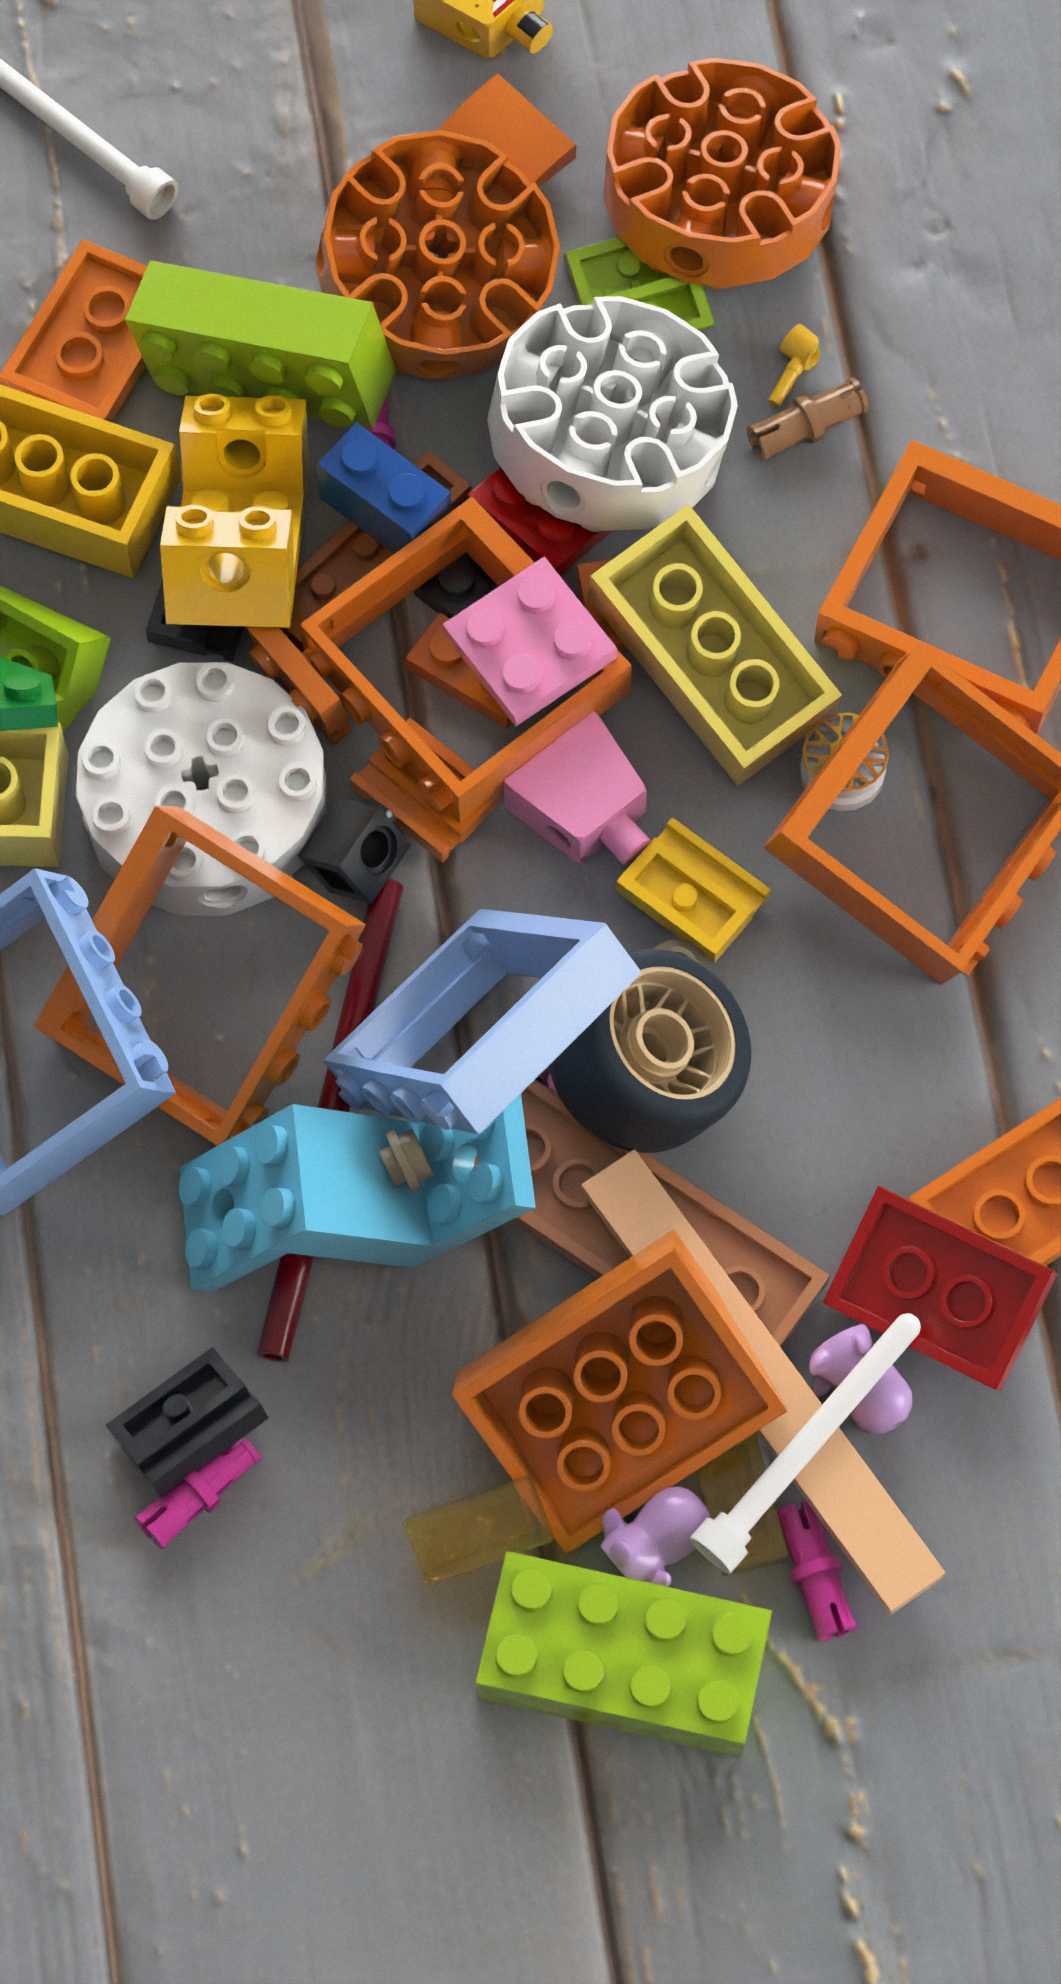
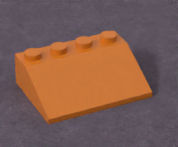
[452,1229,788,1554]

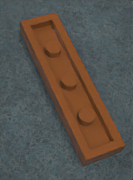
[279,449,471,652]

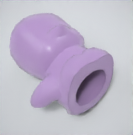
[809,1324,913,1434]
[600,1486,710,1587]

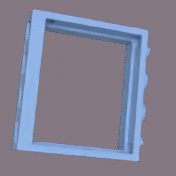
[0,868,176,1216]
[323,909,642,1135]

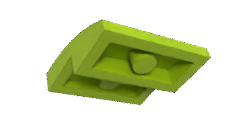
[563,237,715,331]

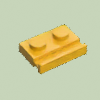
[615,817,771,964]

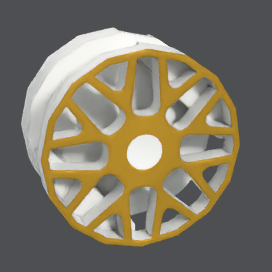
[799,712,889,811]

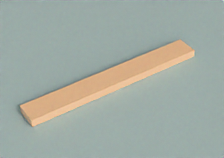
[581,1149,946,1616]

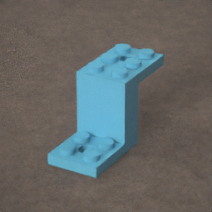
[179,1094,536,1292]

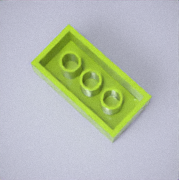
[125,260,396,429]
[475,1551,772,1758]

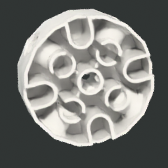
[487,296,738,532]
[76,662,327,916]

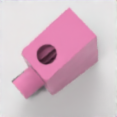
[504,711,651,867]

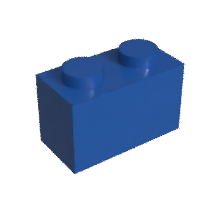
[317,422,451,554]

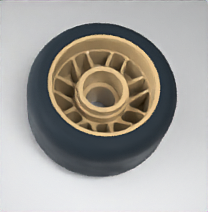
[549,949,751,1153]

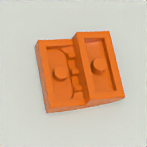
[437,73,576,187]

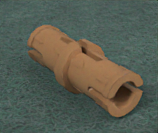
[747,377,869,461]

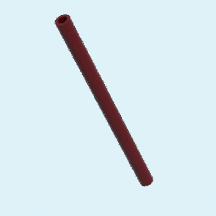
[257,879,404,1362]

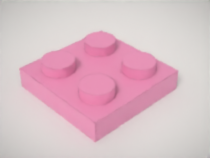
[442,556,618,726]

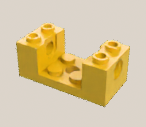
[160,394,309,628]

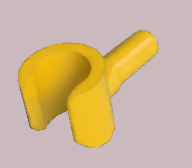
[767,324,820,408]

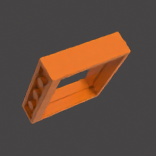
[814,439,1061,735]
[300,497,632,823]
[763,643,1061,985]
[34,806,366,1146]

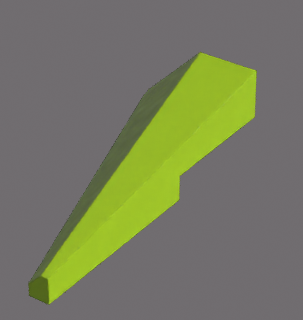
[0,586,111,732]

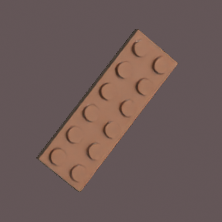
[474,1079,830,1349]

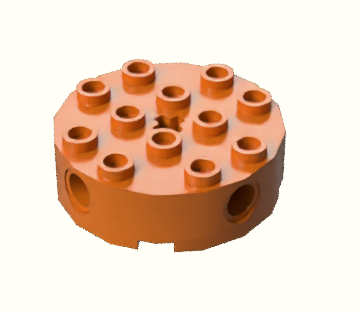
[603,58,841,290]
[315,130,560,381]

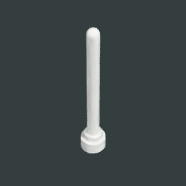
[0,59,179,220]
[689,1313,921,1574]

